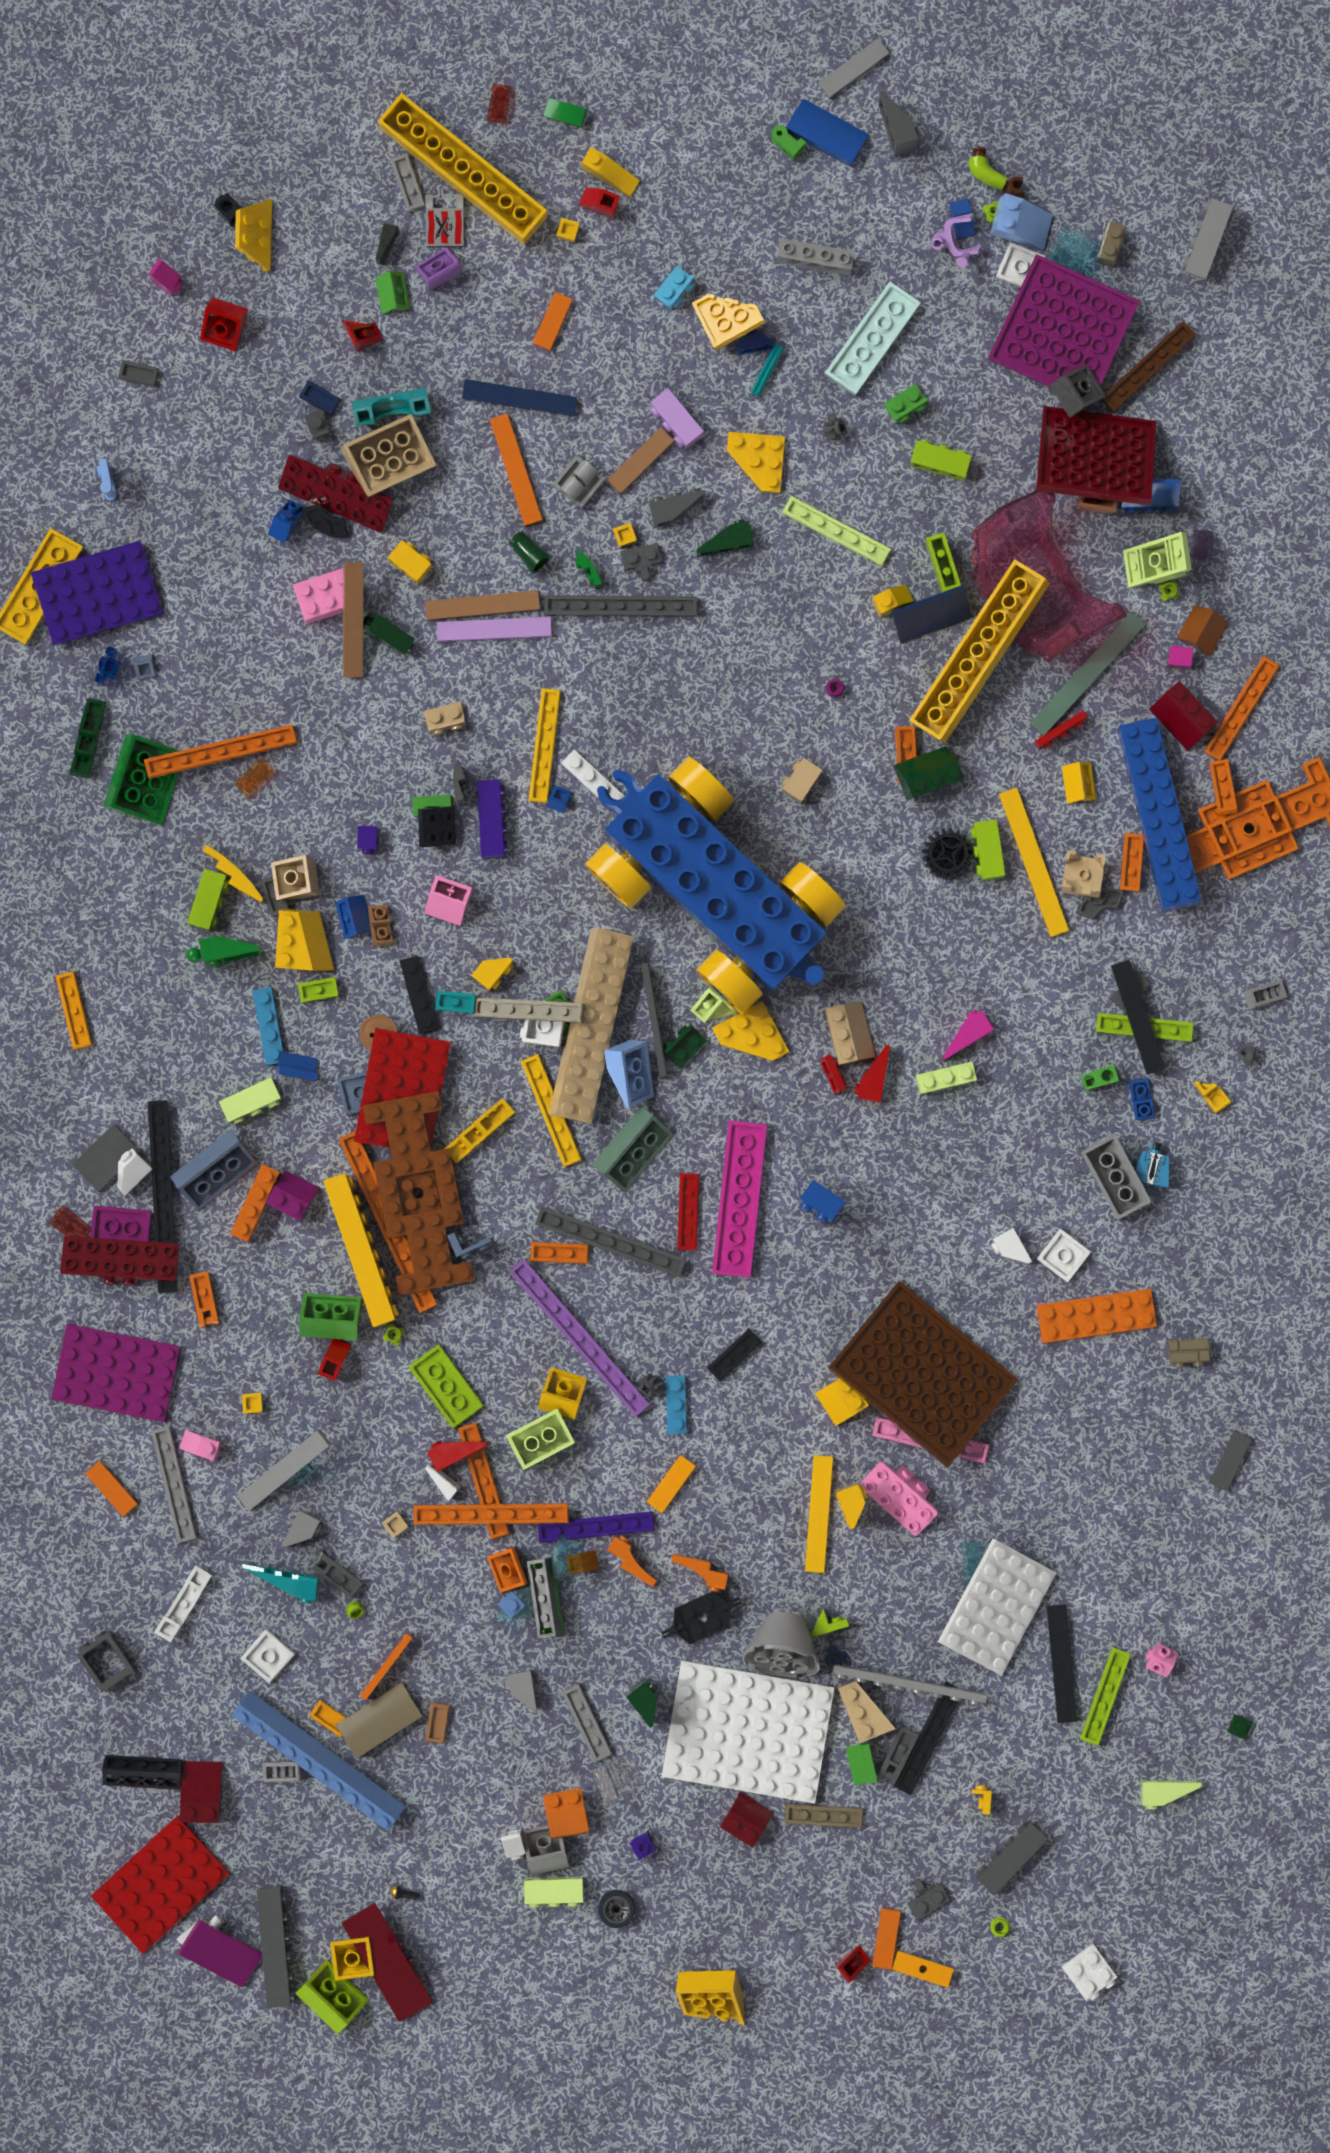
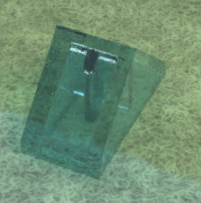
[287,1462,318,1491]

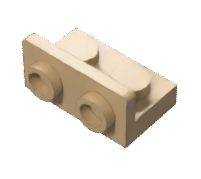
[424,702,466,736]

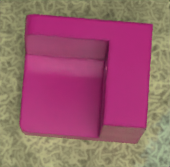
[1167,646,1193,670]

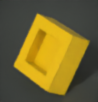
[556,218,580,243]
[613,523,637,548]
[242,1393,263,1414]

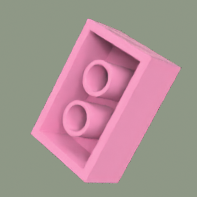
[293,568,343,625]

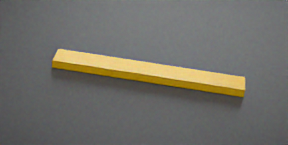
[999,788,1069,938]

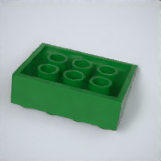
[103,734,179,825]

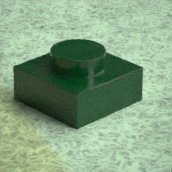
[1227,1714,1253,1740]

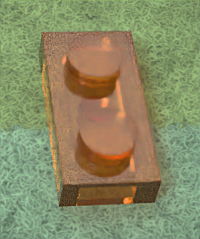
[233,758,274,798]

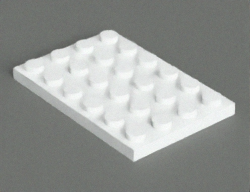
[938,1539,1056,1676]

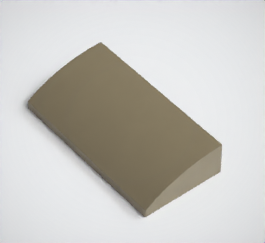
[336,1682,422,1759]

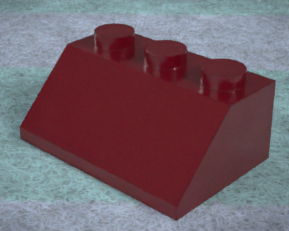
[1149,680,1218,751]

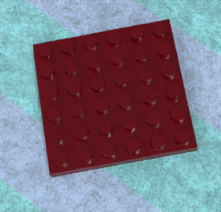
[1036,406,1156,506]

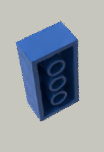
[798,1180,845,1224]

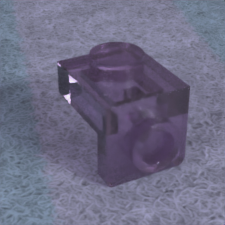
[1192,530,1213,561]

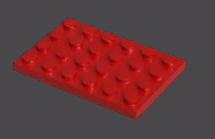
[354,1028,451,1150]
[91,1815,230,1954]

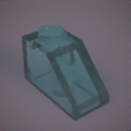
[961,1541,983,1586]
[495,1589,535,1619]

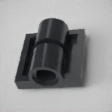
[418,806,456,848]

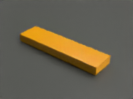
[55,971,92,1050]

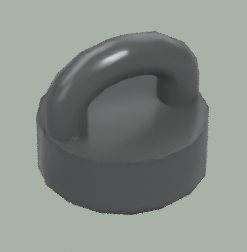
[1237,1046,1256,1066]

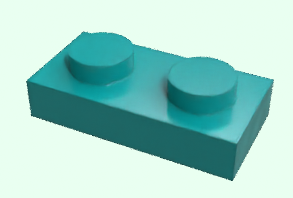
[435,991,476,1014]

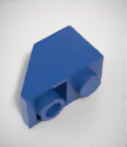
[268,500,304,543]

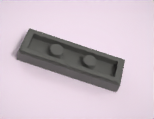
[1209,1431,1252,1491]

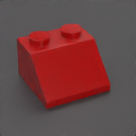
[200,297,248,351]

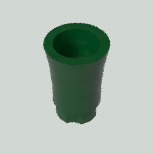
[509,531,551,574]

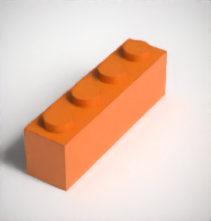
[230,1164,282,1243]

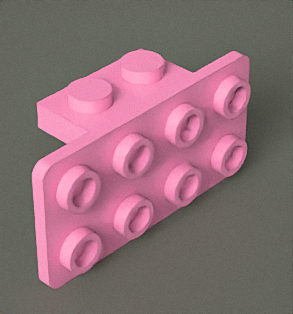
[859,1461,938,1536]

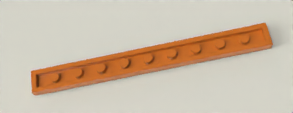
[338,1131,437,1313]

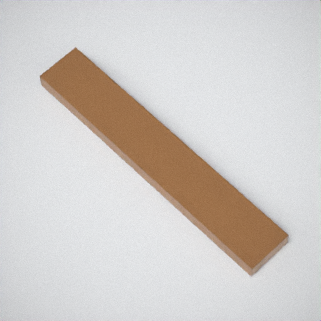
[343,562,363,677]
[425,590,540,621]

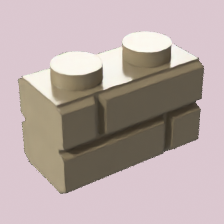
[1096,221,1126,268]
[1167,1338,1210,1367]

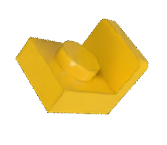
[971,1785,992,1815]

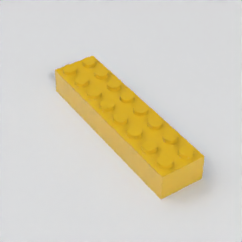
[323,1173,399,1328]

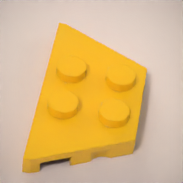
[235,199,272,272]

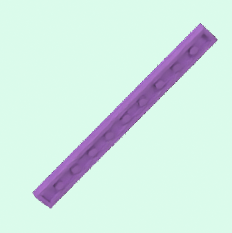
[509,1259,650,1417]

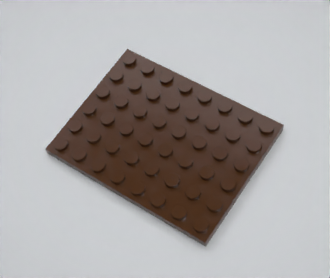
[828,1281,1018,1468]

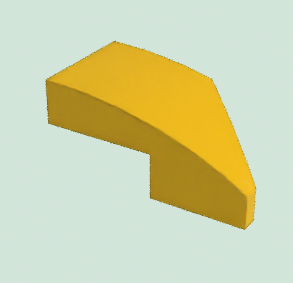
[1194,1081,1231,1114]

